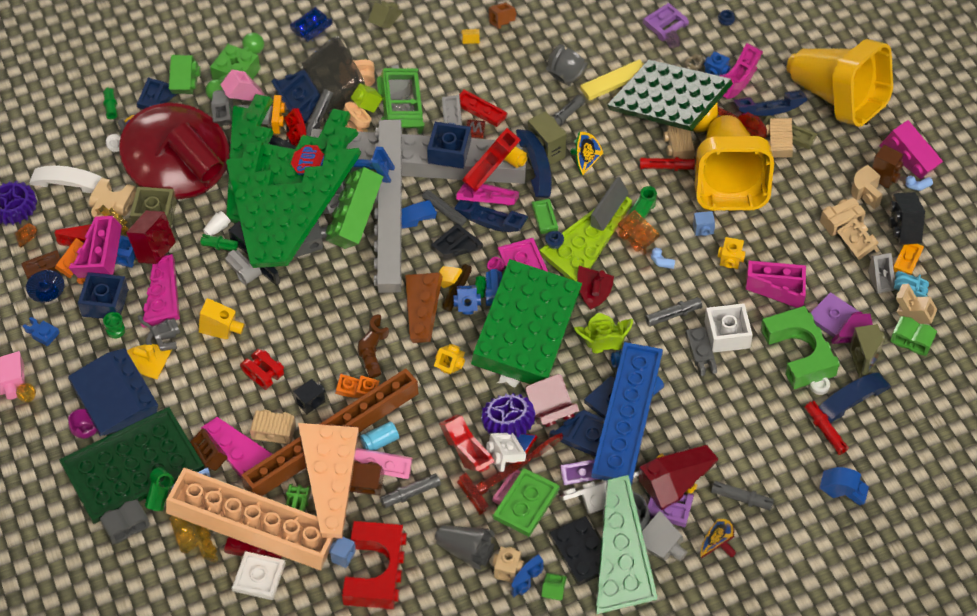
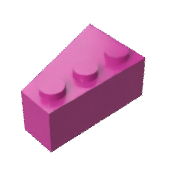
[879,120,943,180]
[69,216,122,278]
[746,261,806,308]

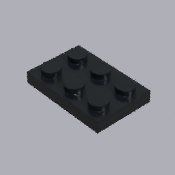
[549,516,602,586]

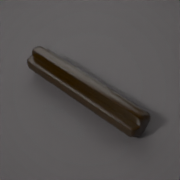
[442,264,472,312]

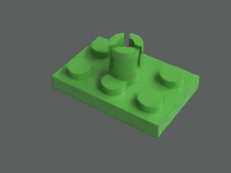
[493,468,560,537]

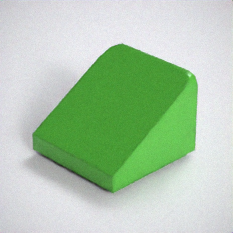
[542,573,567,600]

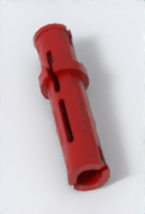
[640,157,695,171]
[804,401,849,455]

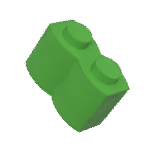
[890,316,937,356]

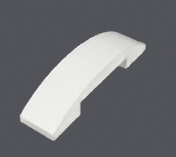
[29,166,103,193]

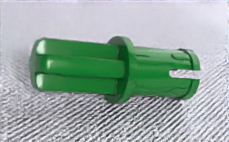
[103,87,118,120]
[200,234,238,251]

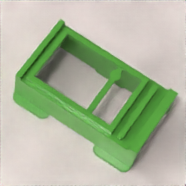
[377,68,424,134]

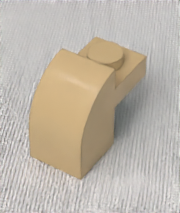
[851,165,883,209]
[896,284,937,324]

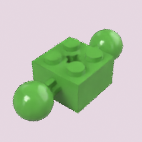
[206,33,264,100]

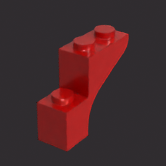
[462,128,521,192]
[439,414,494,472]

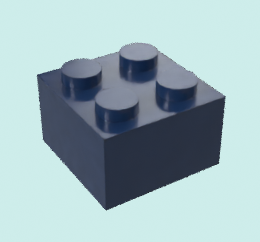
[427,122,471,169]
[78,272,129,319]

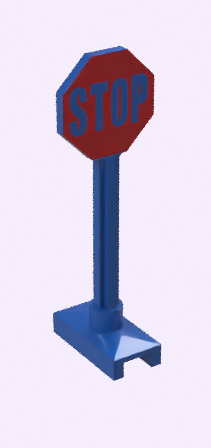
[291,145,395,183]

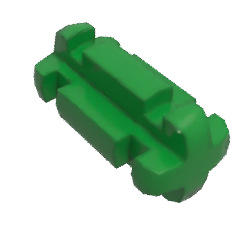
[475,276,486,298]

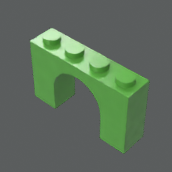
[761,306,840,389]

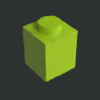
[351,83,383,113]

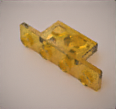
[169,516,218,563]

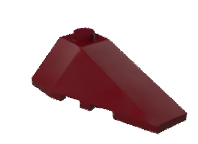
[639,445,718,510]

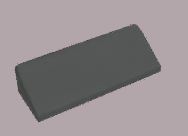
[591,177,628,231]

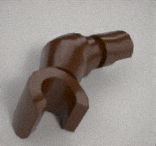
[358,314,389,378]

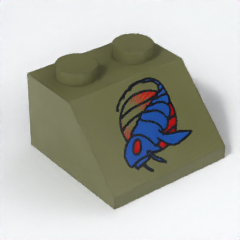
[849,324,885,378]

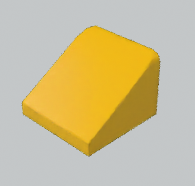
[462,29,480,44]
[439,266,462,288]

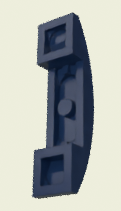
[733,90,807,116]
[516,129,552,198]
[454,200,528,232]
[818,372,891,423]

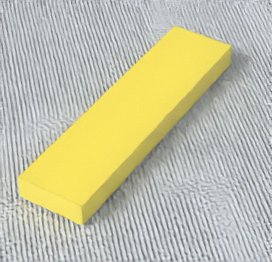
[580,59,644,101]

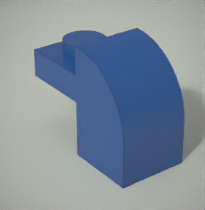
[819,467,869,505]

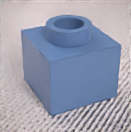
[693,211,715,236]
[329,537,356,568]

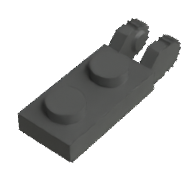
[686,327,717,376]

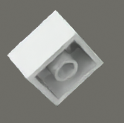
[704,304,753,353]

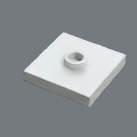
[232,551,286,600]

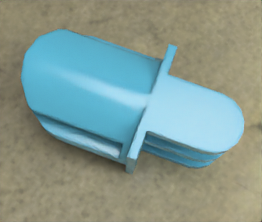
[894,271,929,297]

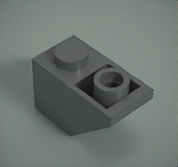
[211,90,233,126]

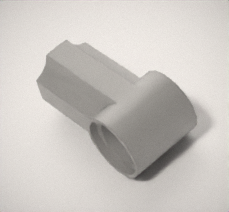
[225,250,262,285]

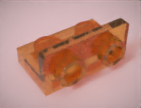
[618,210,660,255]

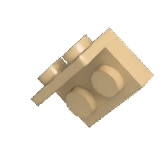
[837,218,880,260]

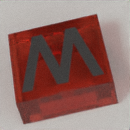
[467,120,485,138]

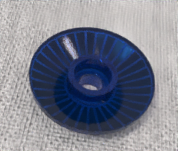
[26,270,65,302]

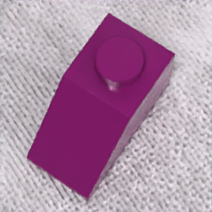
[831,312,873,344]

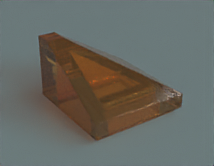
[15,223,37,248]

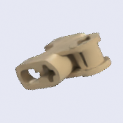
[89,178,137,218]

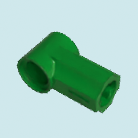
[628,186,657,224]
[145,468,174,512]

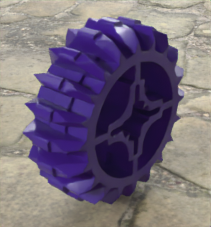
[0,180,37,226]
[481,393,536,438]

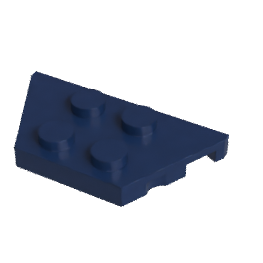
[271,70,321,124]
[549,410,605,457]

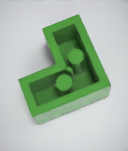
[169,55,201,94]

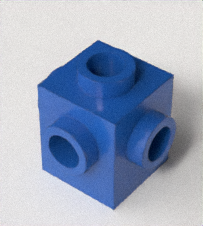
[704,51,730,76]
[454,285,481,315]

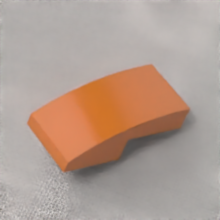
[335,374,379,398]

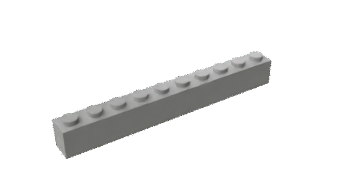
[374,120,402,293]

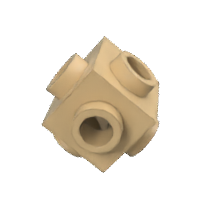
[492,547,524,583]

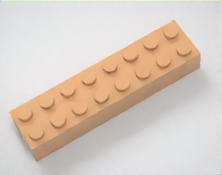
[166,468,336,571]

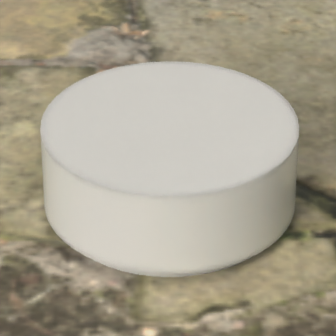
[810,378,830,395]

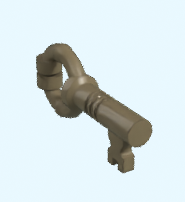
[685,54,705,70]

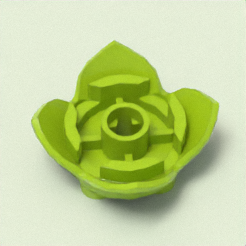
[574,312,633,353]

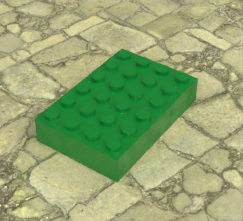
[471,259,582,384]

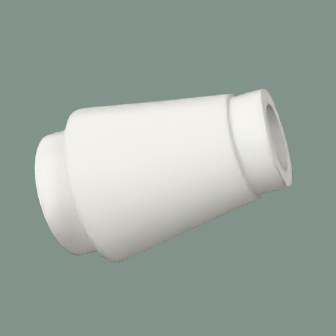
[203,211,231,236]

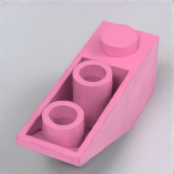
[221,70,265,101]

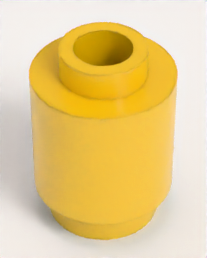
[504,146,527,168]

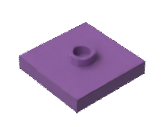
[811,292,859,337]

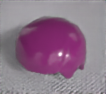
[68,409,97,439]

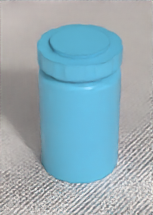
[360,421,399,451]

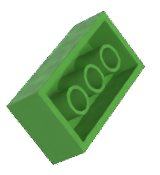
[326,167,384,249]

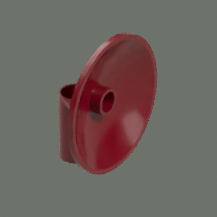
[119,103,229,199]

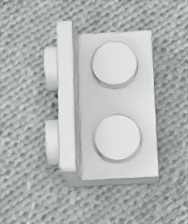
[486,433,526,472]

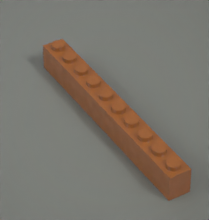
[241,368,419,496]

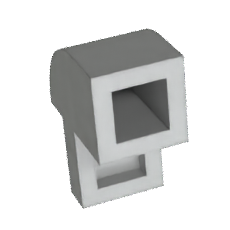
[389,65,411,105]

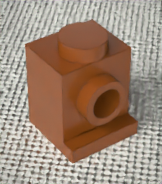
[489,2,517,29]

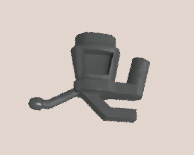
[138,315,181,352]

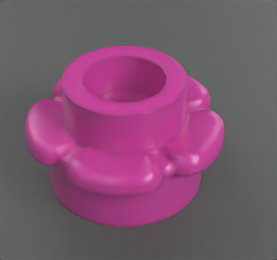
[487,257,505,272]

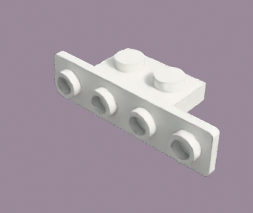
[559,471,639,514]

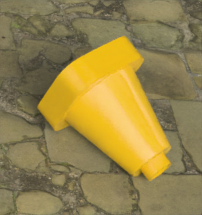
[787,39,893,127]
[695,115,774,211]

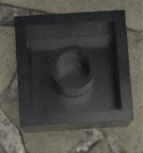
[888,192,925,245]

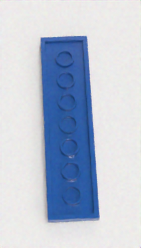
[591,342,663,486]

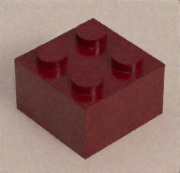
[126,210,176,264]

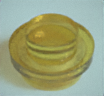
[16,383,36,403]

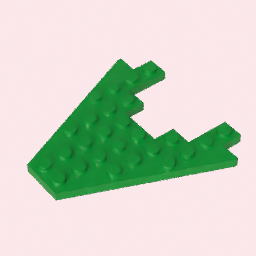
[226,94,358,223]
[226,134,361,268]

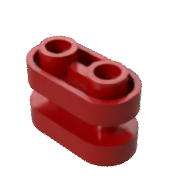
[240,349,284,390]

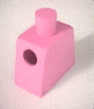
[0,351,25,400]

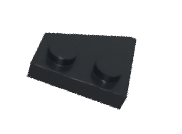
[431,223,483,259]

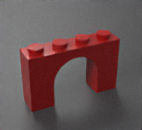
[342,521,407,609]

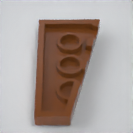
[405,272,443,343]

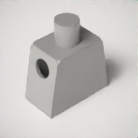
[642,511,687,562]

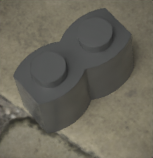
[100,500,150,544]

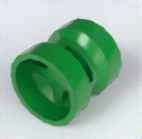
[103,312,125,339]

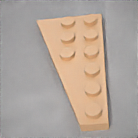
[298,423,359,539]

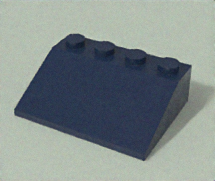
[68,348,158,436]

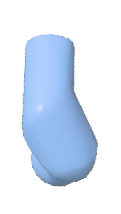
[905,176,933,191]
[650,248,675,269]

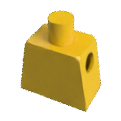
[199,298,245,339]

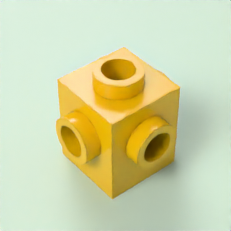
[717,237,746,269]
[434,344,465,374]

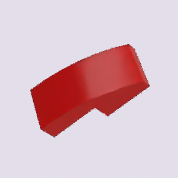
[284,108,306,147]

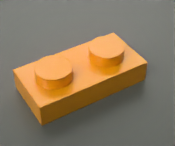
[271,95,286,134]
[893,244,924,275]

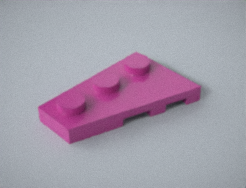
[456,183,519,205]

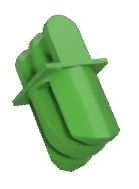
[286,484,311,512]

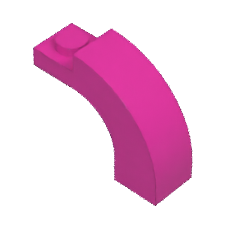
[720,43,763,99]

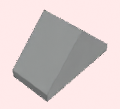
[868,253,895,293]

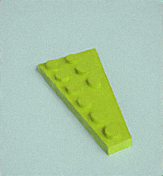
[539,197,632,281]

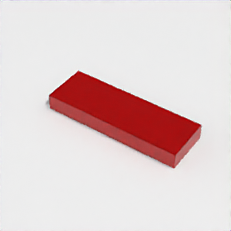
[459,90,507,127]

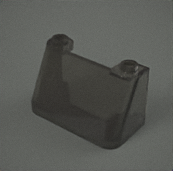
[300,36,365,116]

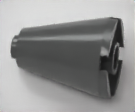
[435,525,495,570]

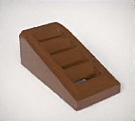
[190,428,228,471]

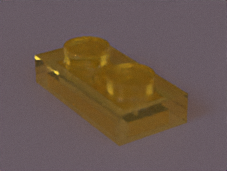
[98,205,129,235]

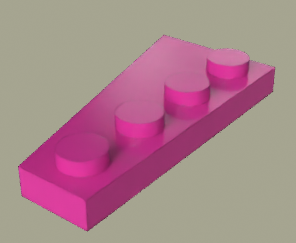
[141,254,180,328]
[201,417,272,478]

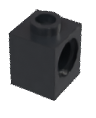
[293,379,326,415]

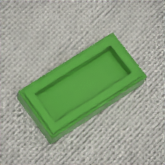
[532,199,558,234]

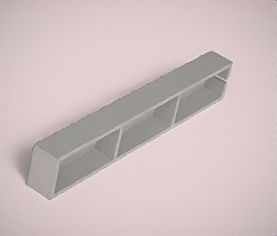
[311,129,528,184]

